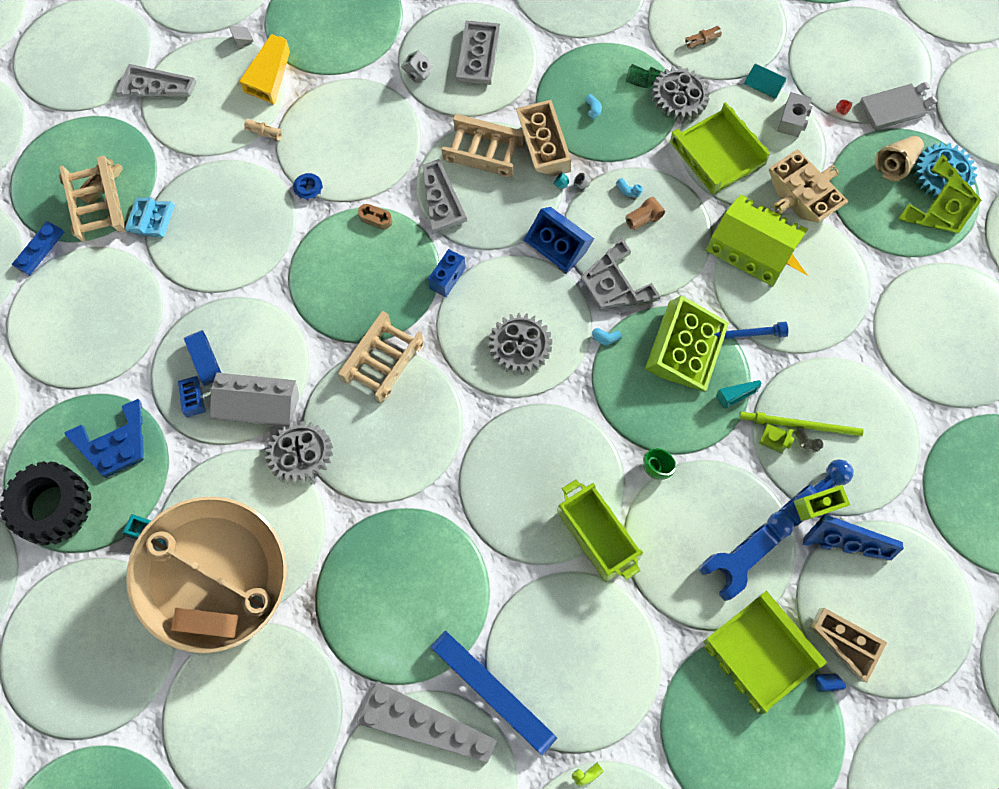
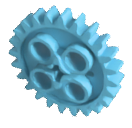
[913,142,977,199]

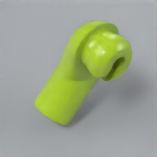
[572,762,604,787]

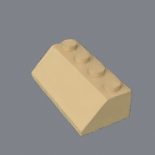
[516,100,571,176]

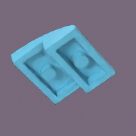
[125,197,175,237]

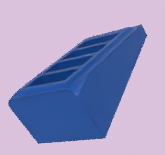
[178,376,206,418]

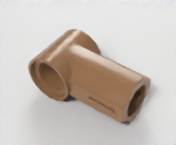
[625,197,665,230]

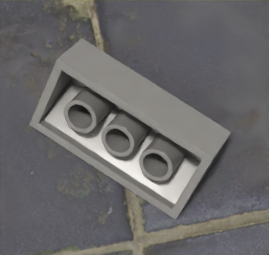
[210,373,299,427]

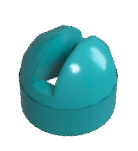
[553,172,569,189]

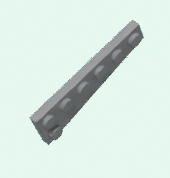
[357,681,497,762]

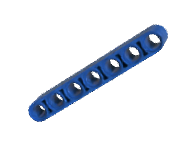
[430,630,558,756]

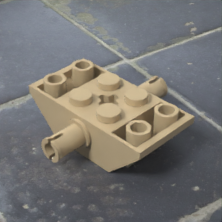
[769,149,848,223]

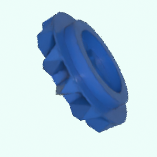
[293,173,323,201]

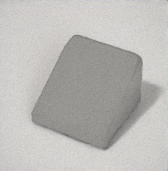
[229,26,254,47]

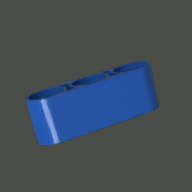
[184,330,222,386]

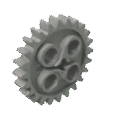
[651,66,710,121]
[488,313,553,375]
[265,421,333,485]

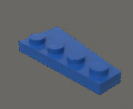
[803,514,904,561]

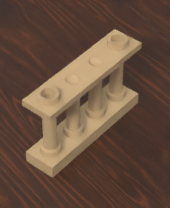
[442,114,525,177]
[59,156,126,242]
[338,311,424,403]

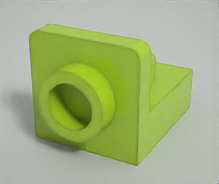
[759,424,794,454]

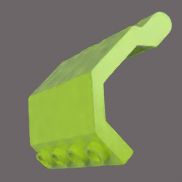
[705,194,808,287]

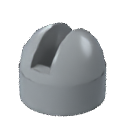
[574,173,591,189]

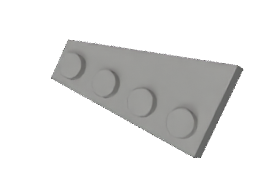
[422,159,467,234]

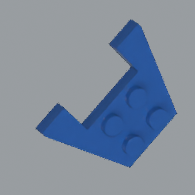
[64,398,144,478]

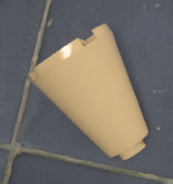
[875,136,924,181]

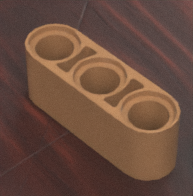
[171,608,238,638]

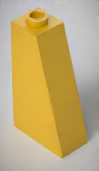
[239,34,290,104]

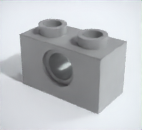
[777,92,813,137]

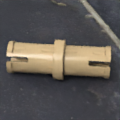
[244,119,282,141]

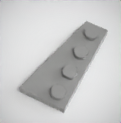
[116,64,196,97]

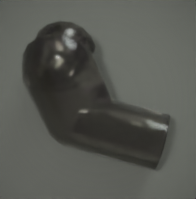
[794,427,823,452]

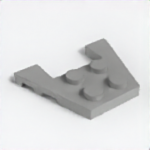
[581,238,661,310]

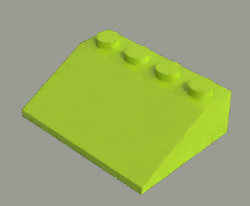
[645,295,729,392]

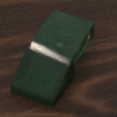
[626,64,664,89]

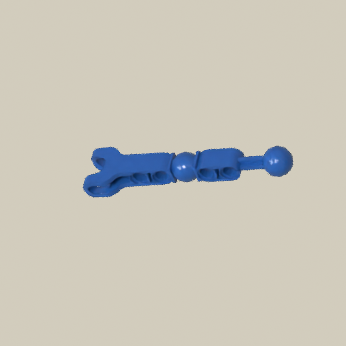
[698,459,854,601]

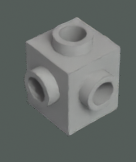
[400,50,433,82]

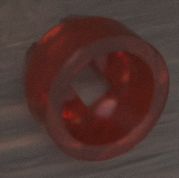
[836,99,852,116]

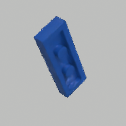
[12,221,65,276]

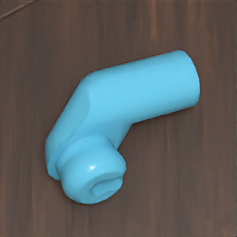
[585,94,602,119]
[616,178,643,198]
[592,328,622,346]

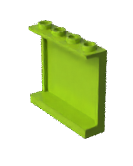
[670,102,770,195]
[703,590,827,714]

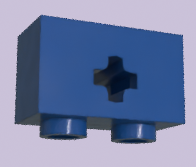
[428,249,466,297]

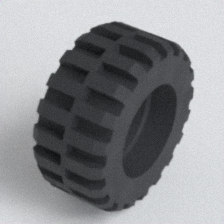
[0,461,92,545]

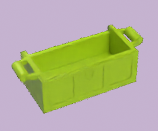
[557,479,643,583]

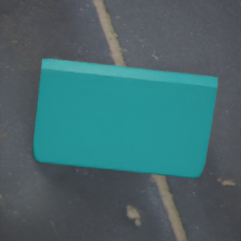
[744,64,787,99]

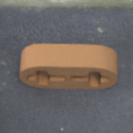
[358,204,392,229]

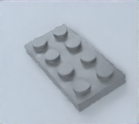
[456,21,500,85]

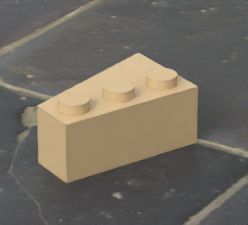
[810,608,887,683]

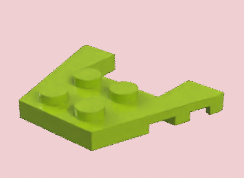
[898,154,982,233]

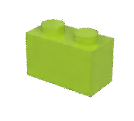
[794,485,850,521]

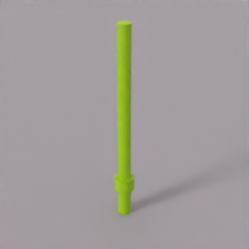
[739,411,864,437]

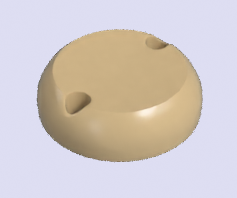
[126,497,287,653]

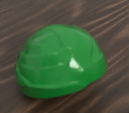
[643,448,676,480]

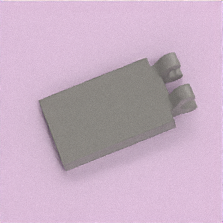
[860,82,938,130]

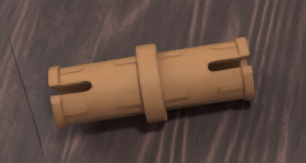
[685,26,722,49]

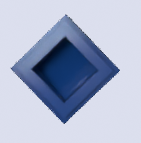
[815,673,846,692]

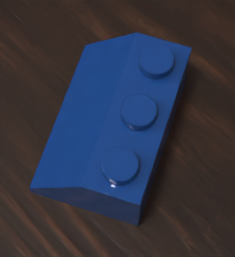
[523,207,595,273]

